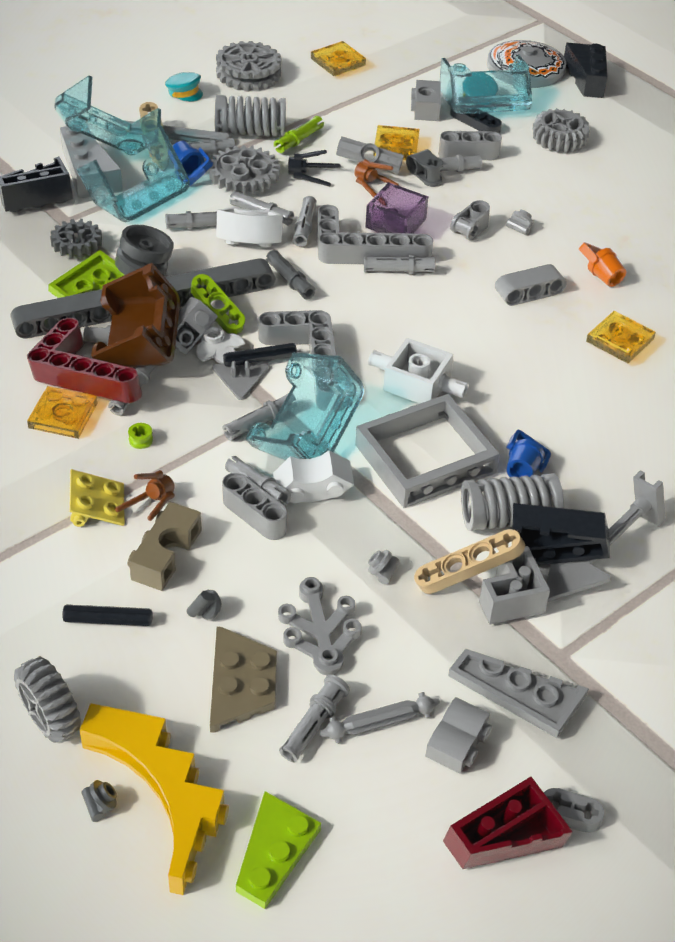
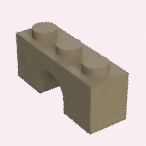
[127,501,202,591]

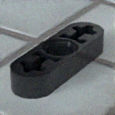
[450,101,502,134]

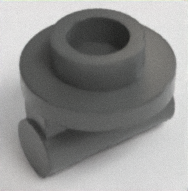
[186,590,222,620]
[81,780,117,822]

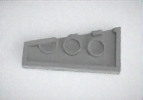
[448,649,589,738]

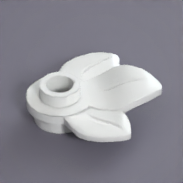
[196,326,245,364]

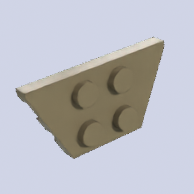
[210,627,277,733]

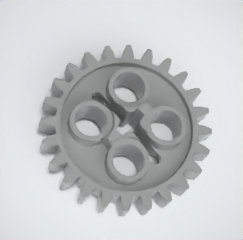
[208,145,280,195]

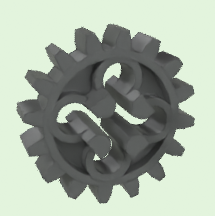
[50,219,102,258]

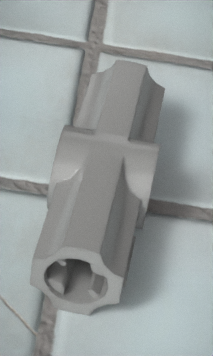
[336,136,404,174]

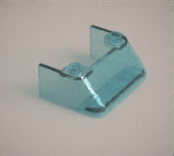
[439,55,532,114]
[54,75,161,156]
[76,126,190,222]

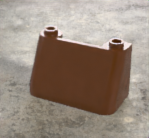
[91,263,180,367]

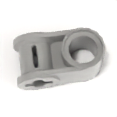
[450,200,490,241]

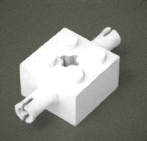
[368,337,469,404]

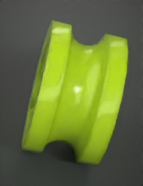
[128,423,153,449]

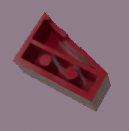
[443,776,573,869]

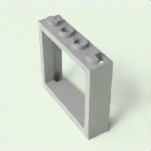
[355,394,500,509]

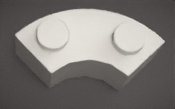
[216,207,283,247]
[273,451,354,503]

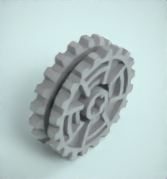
[216,41,282,91]

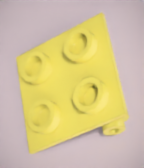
[70,469,125,527]

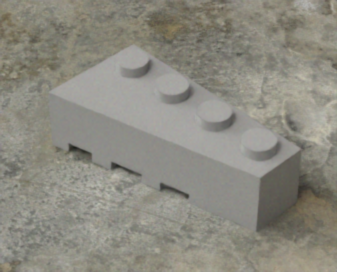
[60,124,123,198]

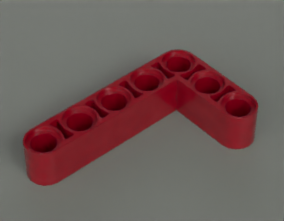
[27,318,143,403]

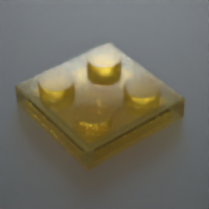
[311,41,366,76]
[373,125,420,160]
[586,311,656,363]
[27,386,98,439]

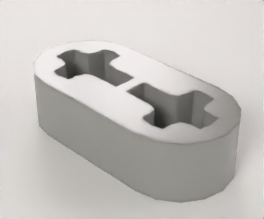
[544,788,604,833]

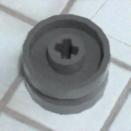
[115,225,174,277]

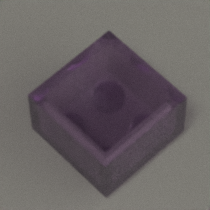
[365,182,429,233]

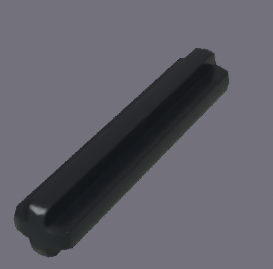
[223,343,297,367]
[62,604,153,626]

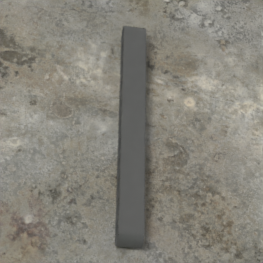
[10,258,276,339]

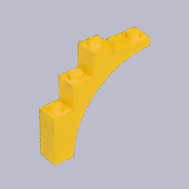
[80,703,229,895]

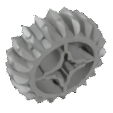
[532,108,590,153]
[14,656,81,743]

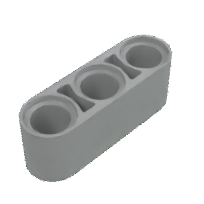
[438,131,502,160]
[495,264,567,306]
[222,472,287,540]

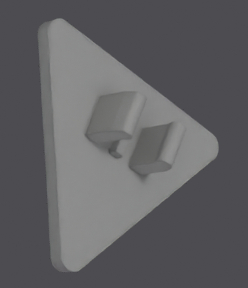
[212,361,268,400]

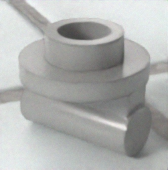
[506,209,534,235]
[368,550,399,584]

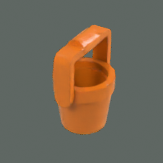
[579,242,627,287]

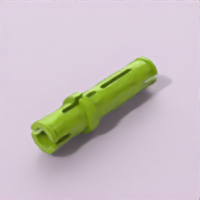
[274,116,324,153]

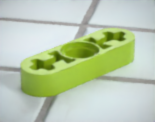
[191,274,245,334]

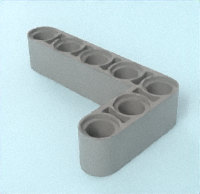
[317,204,433,264]
[258,310,340,412]

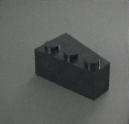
[0,156,73,212]

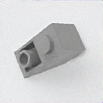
[175,297,218,355]

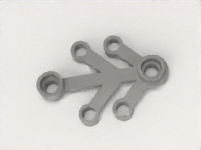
[278,577,362,676]

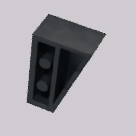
[564,42,608,98]
[512,503,610,565]

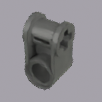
[406,149,443,187]

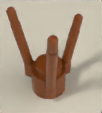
[354,159,399,205]
[115,470,175,521]

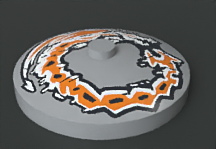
[487,40,566,88]

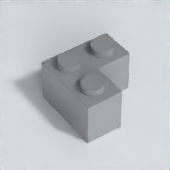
[479,546,550,625]

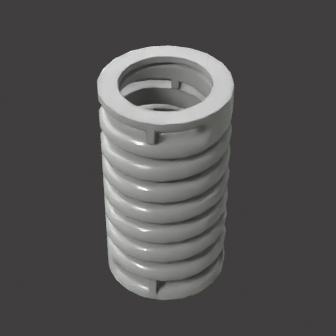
[214,95,286,137]
[461,473,564,531]

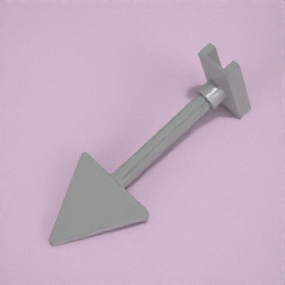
[546,470,666,602]

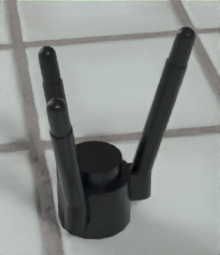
[288,150,341,187]

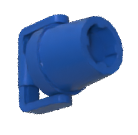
[170,141,213,186]
[506,429,551,478]

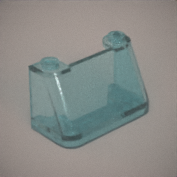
[245,352,364,461]

